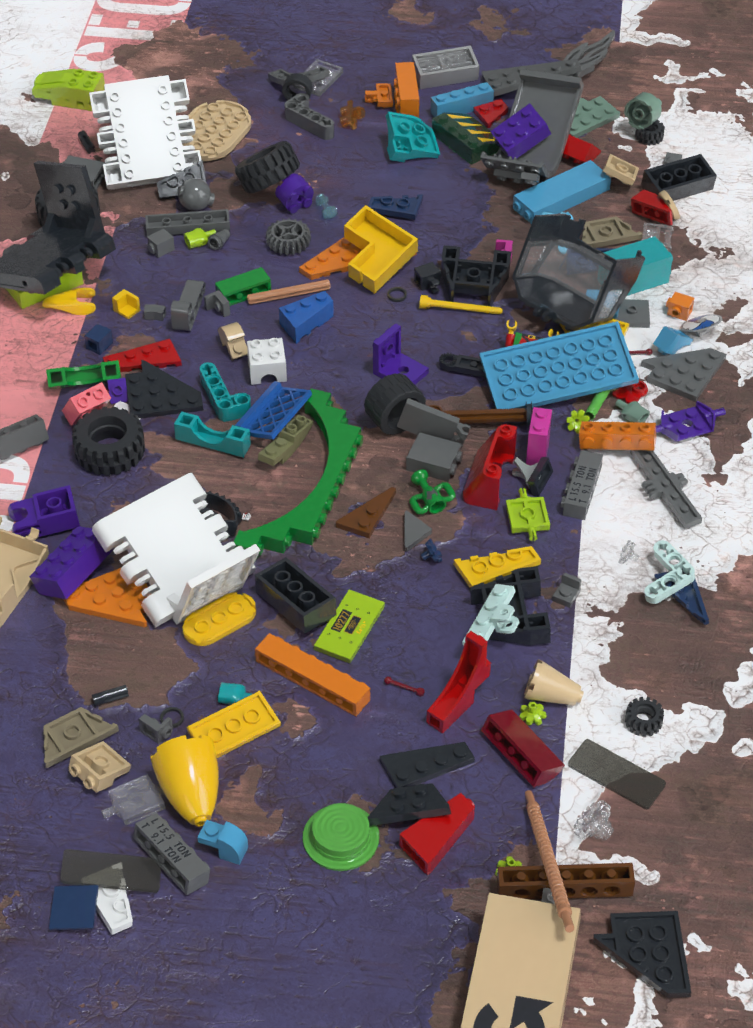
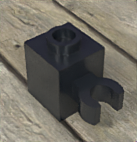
[414,262,442,294]

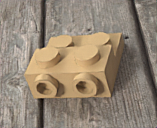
[603,154,639,185]
[69,741,131,793]

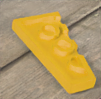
[453,546,541,587]

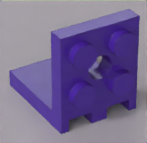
[372,323,429,385]

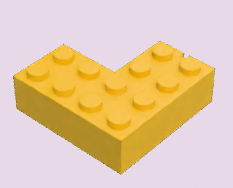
[344,205,418,294]

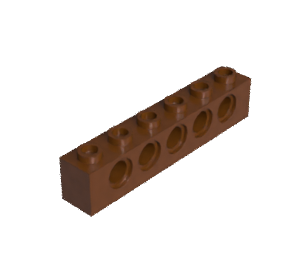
[497,863,635,900]

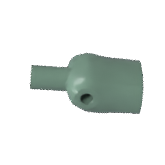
[615,399,650,422]

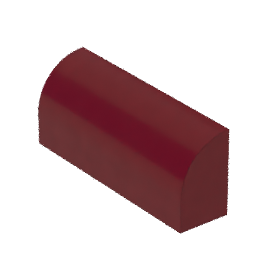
[481,709,565,787]

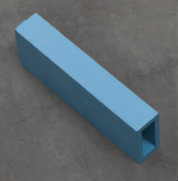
[513,160,611,224]

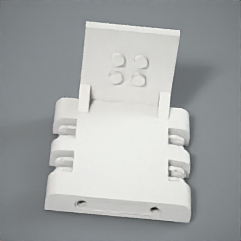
[89,75,201,190]
[92,473,260,628]

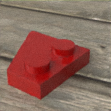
[474,99,509,128]

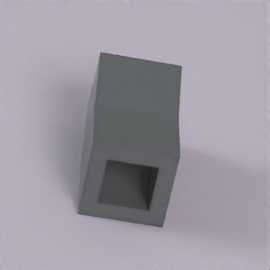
[144,304,166,321]

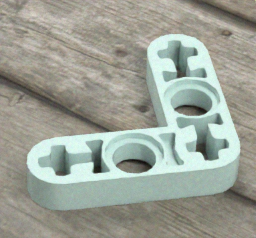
[644,540,695,604]

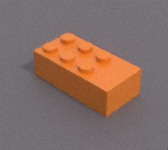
[394,62,419,118]

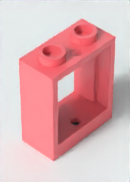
[62,382,111,426]

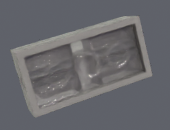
[412,45,480,90]

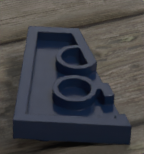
[368,194,423,220]

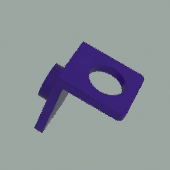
[107,378,128,404]

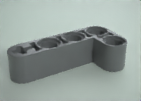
[285,93,334,140]
[171,279,206,331]

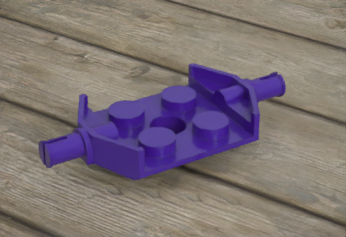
[656,401,726,441]

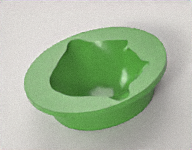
[303,803,379,871]

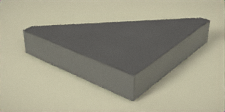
[405,510,432,552]

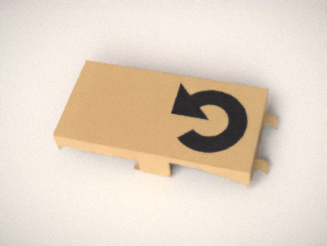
[461,893,580,1028]

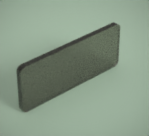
[568,739,666,809]
[60,849,161,893]

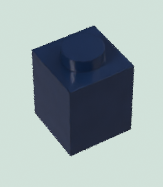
[84,324,113,355]

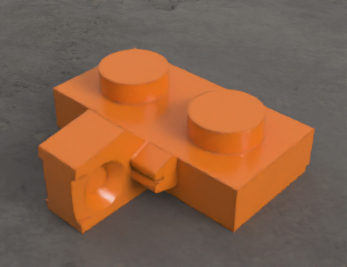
[364,83,393,108]

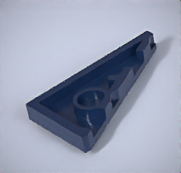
[654,568,709,625]

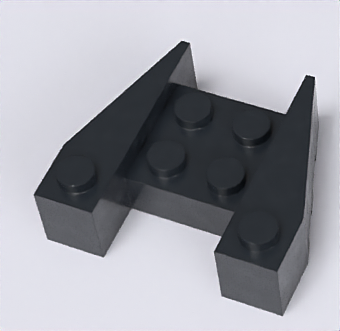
[441,245,511,306]
[470,566,551,645]

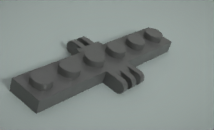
[630,450,702,529]

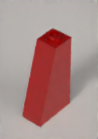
[400,793,475,875]

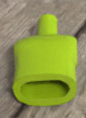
[184,228,216,249]

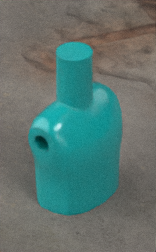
[218,682,252,705]

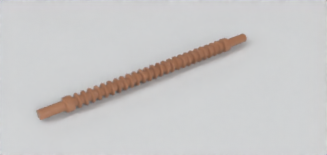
[525,790,574,932]

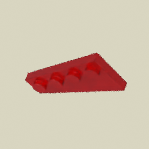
[102,339,182,372]

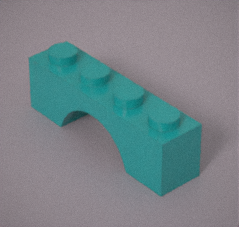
[174,411,251,458]

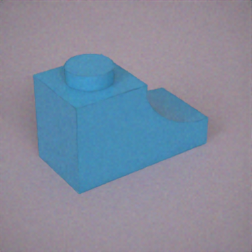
[653,326,693,355]

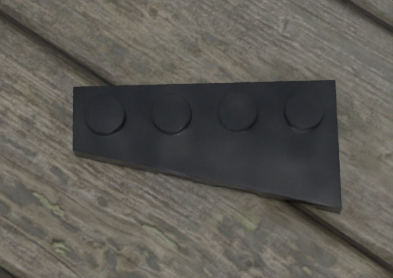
[379,742,475,788]

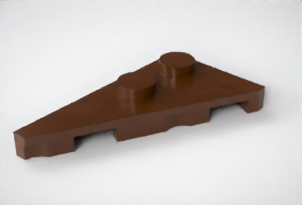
[336,487,396,539]

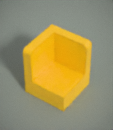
[112,289,140,319]

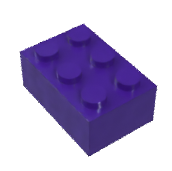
[490,103,551,159]

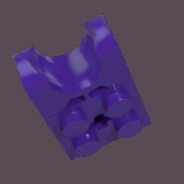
[8,485,80,537]

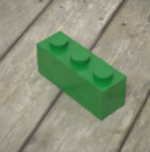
[215,267,271,306]

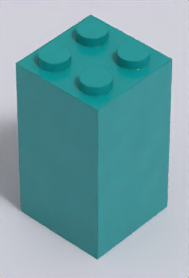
[599,236,673,296]

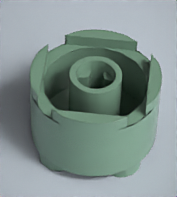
[624,92,662,130]

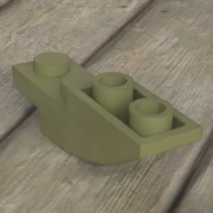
[258,415,314,466]

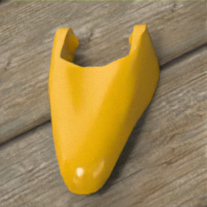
[42,288,96,315]

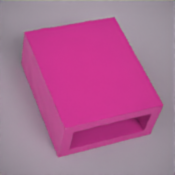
[526,407,552,465]

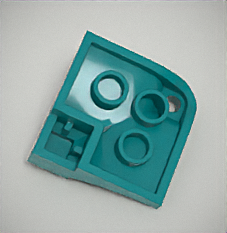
[386,111,440,162]

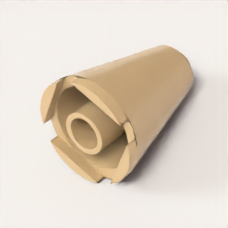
[524,659,584,706]

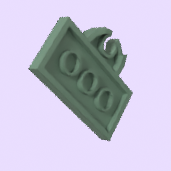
[569,96,620,138]

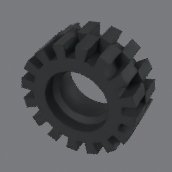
[635,120,665,146]
[625,697,664,737]

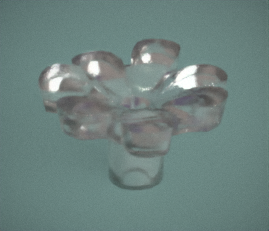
[617,540,639,564]

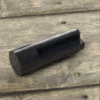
[78,130,96,154]
[91,685,129,706]

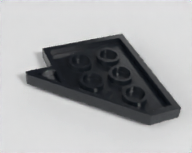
[125,360,204,419]
[593,911,692,998]

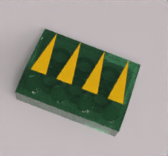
[432,113,499,165]

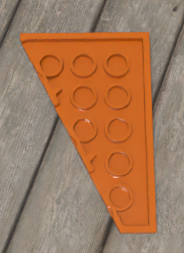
[299,237,417,280]

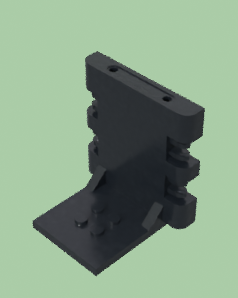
[0,161,116,295]

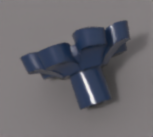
[421,538,442,562]

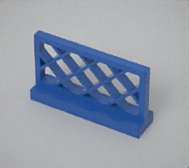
[235,381,312,440]

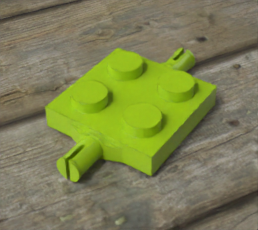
[506,488,550,541]

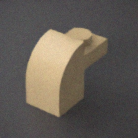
[217,322,248,360]

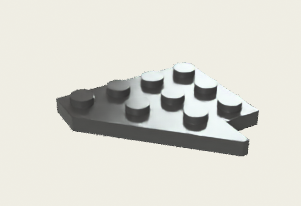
[641,348,727,402]

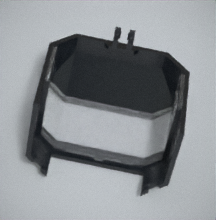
[512,214,645,332]

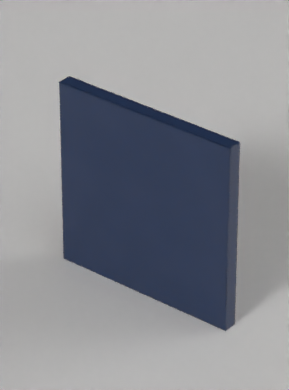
[49,885,99,930]

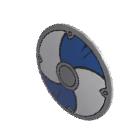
[680,314,722,337]

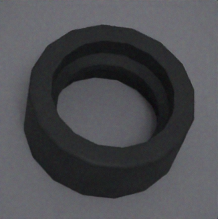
[282,73,313,100]

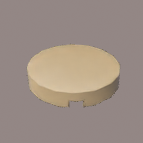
[658,190,680,222]

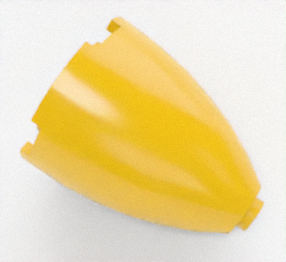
[150,735,219,827]

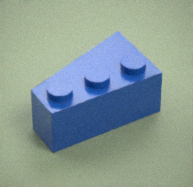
[279,291,334,344]

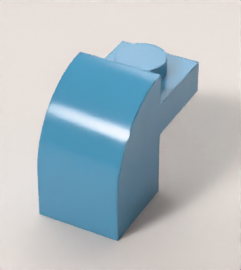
[197,820,248,865]

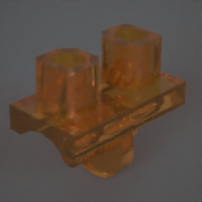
[340,100,365,130]

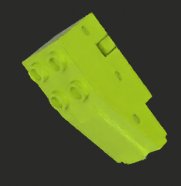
[32,69,105,111]

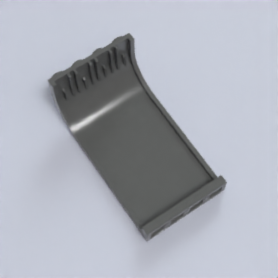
[480,69,584,178]

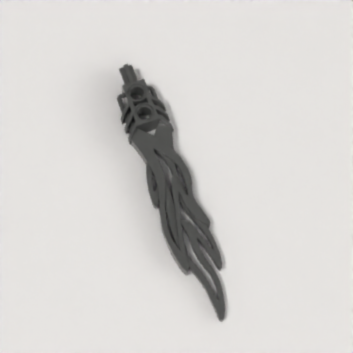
[563,30,615,78]

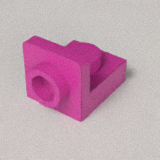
[495,239,513,266]

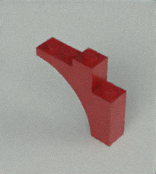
[426,631,491,734]

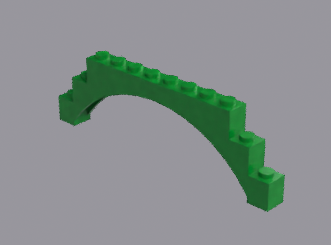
[233,389,363,561]

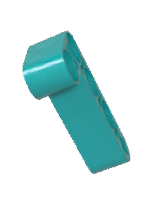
[200,362,251,422]

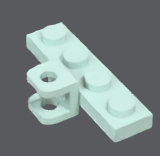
[462,584,519,646]

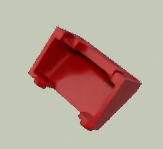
[463,424,517,510]

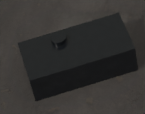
[641,154,717,201]
[255,557,337,634]

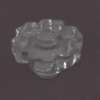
[573,800,614,841]

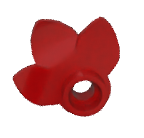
[612,381,648,403]

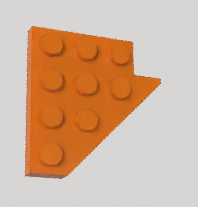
[63,567,151,627]

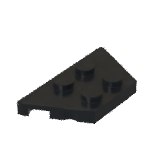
[367,783,451,826]

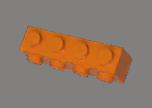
[579,421,656,451]

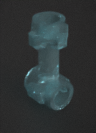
[316,194,338,219]

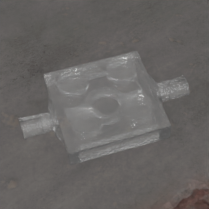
[101,774,166,826]

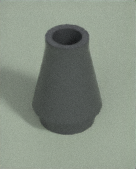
[208,229,230,250]

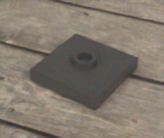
[615,299,650,328]

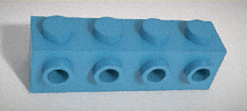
[430,82,494,121]

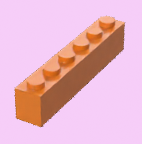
[255,633,370,717]

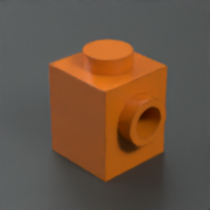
[666,292,695,321]

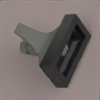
[512,457,553,496]

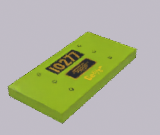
[314,590,385,663]

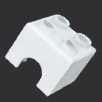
[247,338,287,385]

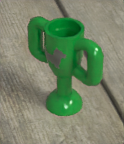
[409,469,456,515]

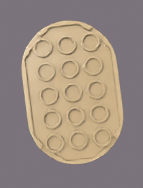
[182,100,251,161]

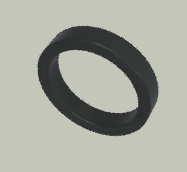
[388,287,407,302]
[160,707,184,728]

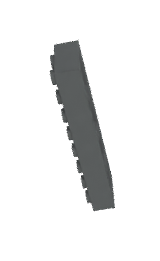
[145,209,230,237]

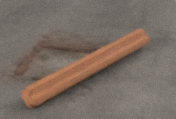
[247,279,331,305]

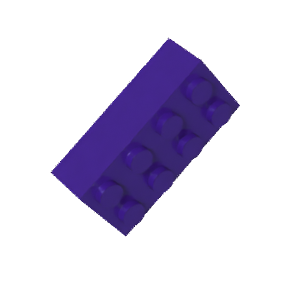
[29,526,115,599]

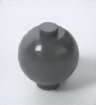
[177,178,215,211]

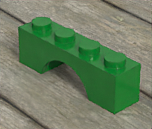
[46,360,121,389]

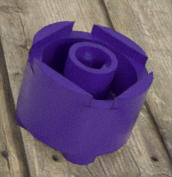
[275,173,314,214]

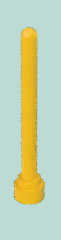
[419,295,503,314]

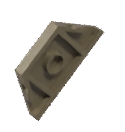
[582,216,643,248]
[44,707,119,768]

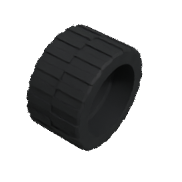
[364,373,426,435]

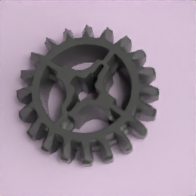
[266,218,311,256]

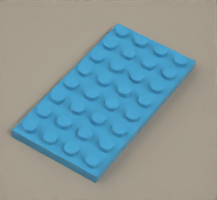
[479,321,639,409]

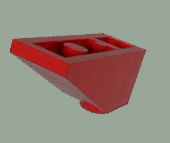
[631,190,673,226]

